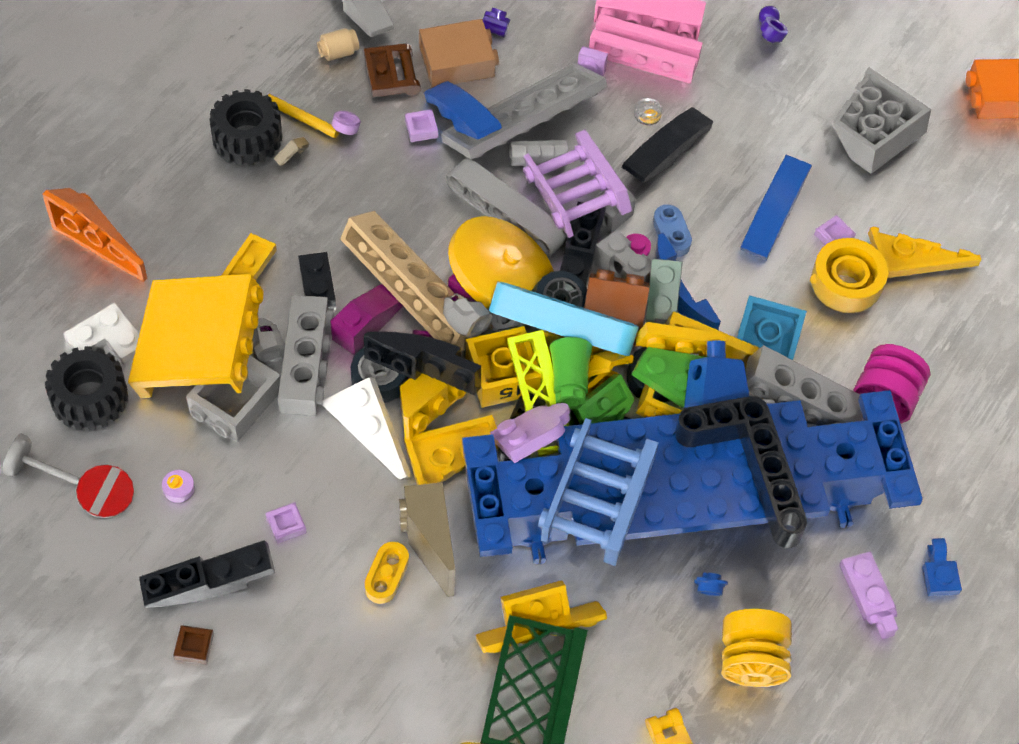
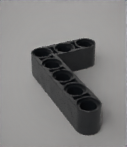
[675,396,807,548]

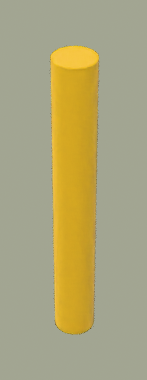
[268,94,340,138]

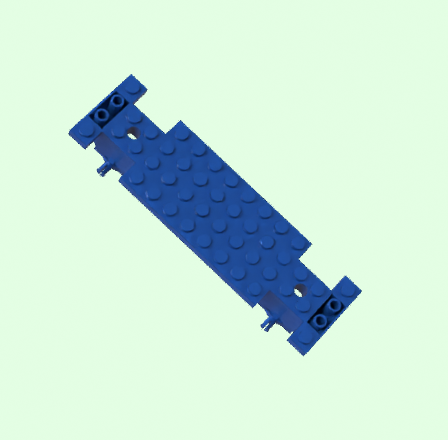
[462,390,923,564]

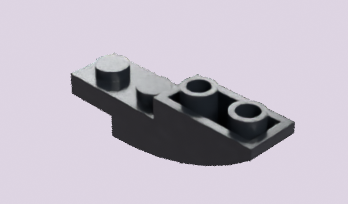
[555,201,606,301]
[364,331,481,395]
[139,540,275,608]

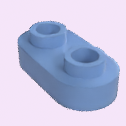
[653,205,692,257]

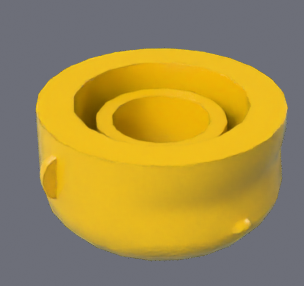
[810,238,889,313]

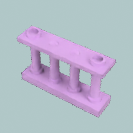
[523,130,632,238]

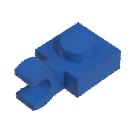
[922,538,962,596]

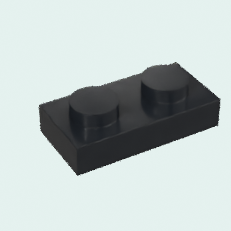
[298,252,336,307]

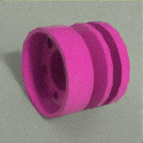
[853,344,931,423]

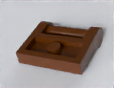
[364,43,421,97]

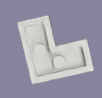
[63,303,139,364]

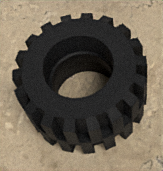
[209,89,283,166]
[45,346,128,431]

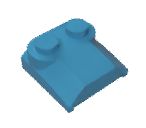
[737,295,807,360]

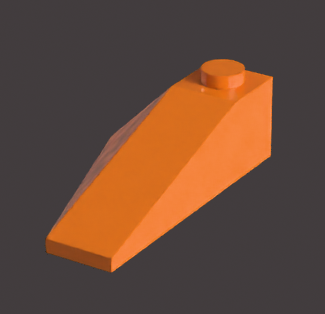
[42,188,147,282]

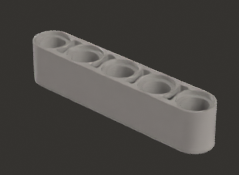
[445,158,568,258]

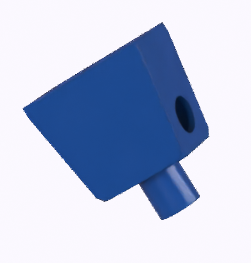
[684,340,749,409]

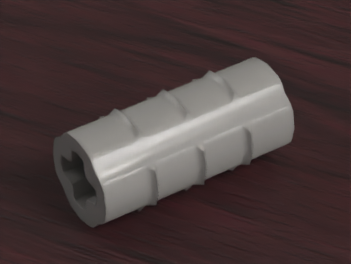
[509,139,568,167]

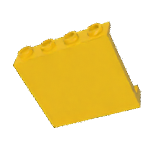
[128,274,264,398]

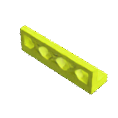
[507,330,569,457]

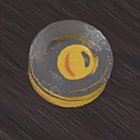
[634,98,662,125]

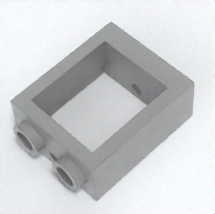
[186,355,281,442]

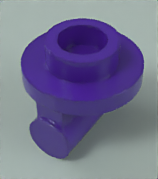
[482,8,510,37]

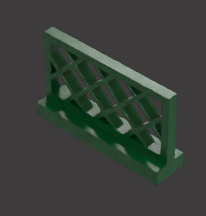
[480,615,588,744]

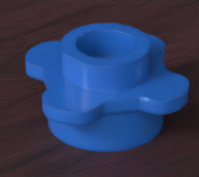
[694,573,728,596]

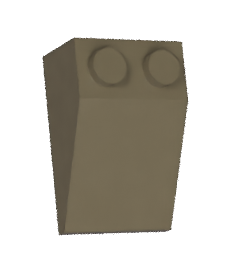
[399,482,455,597]

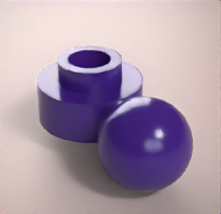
[759,5,789,43]

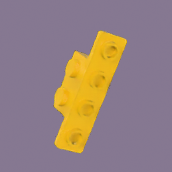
[476,580,607,653]

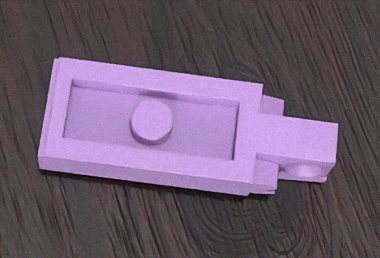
[840,551,898,639]

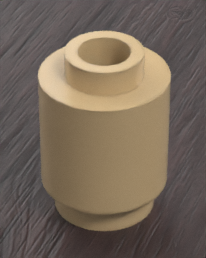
[317,28,359,61]

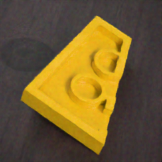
[404,415,498,485]

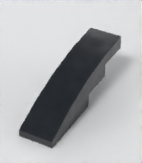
[622,107,714,183]

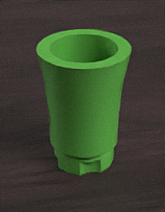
[549,337,593,409]

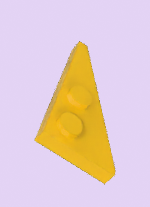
[868,227,982,278]

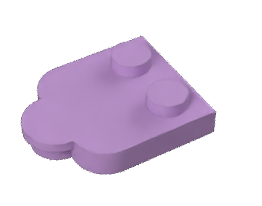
[490,403,570,463]

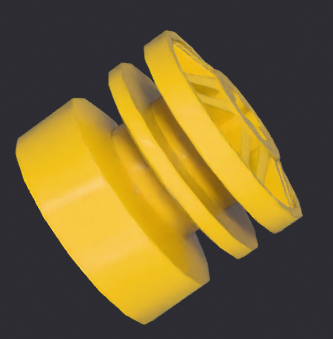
[721,609,792,687]

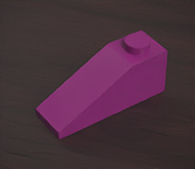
[330,284,403,356]

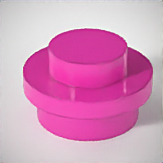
[626,233,651,256]

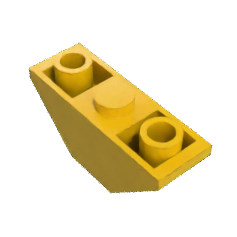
[400,373,466,441]

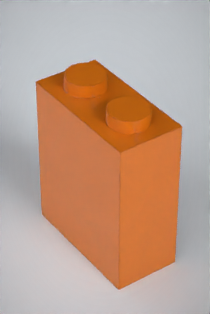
[966,59,1019,119]

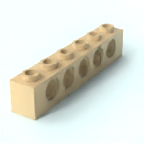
[340,211,481,351]

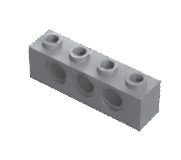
[278,295,334,416]
[745,345,863,426]

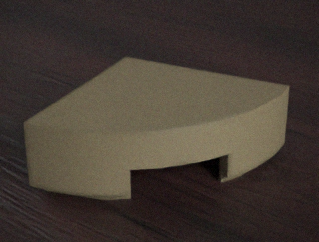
[274,137,309,166]

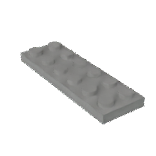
[440,63,607,160]

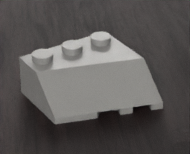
[833,67,931,174]

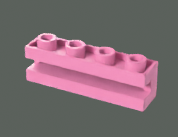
[594,0,706,41]
[589,14,703,84]

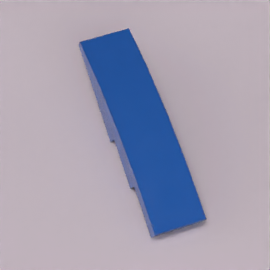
[423,81,502,140]
[740,154,812,261]

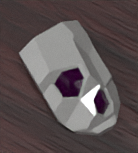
[443,293,493,338]
[252,318,285,365]

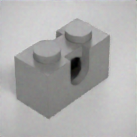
[593,229,652,285]

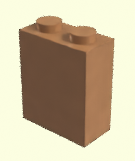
[419,19,499,88]

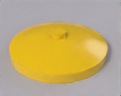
[448,216,554,310]

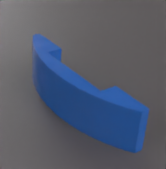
[655,233,721,330]

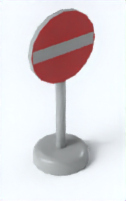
[2,433,134,519]

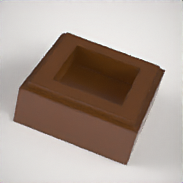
[173,625,214,664]

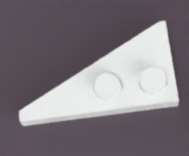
[323,377,412,480]

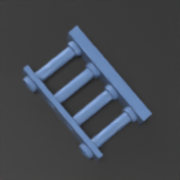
[538,418,659,566]

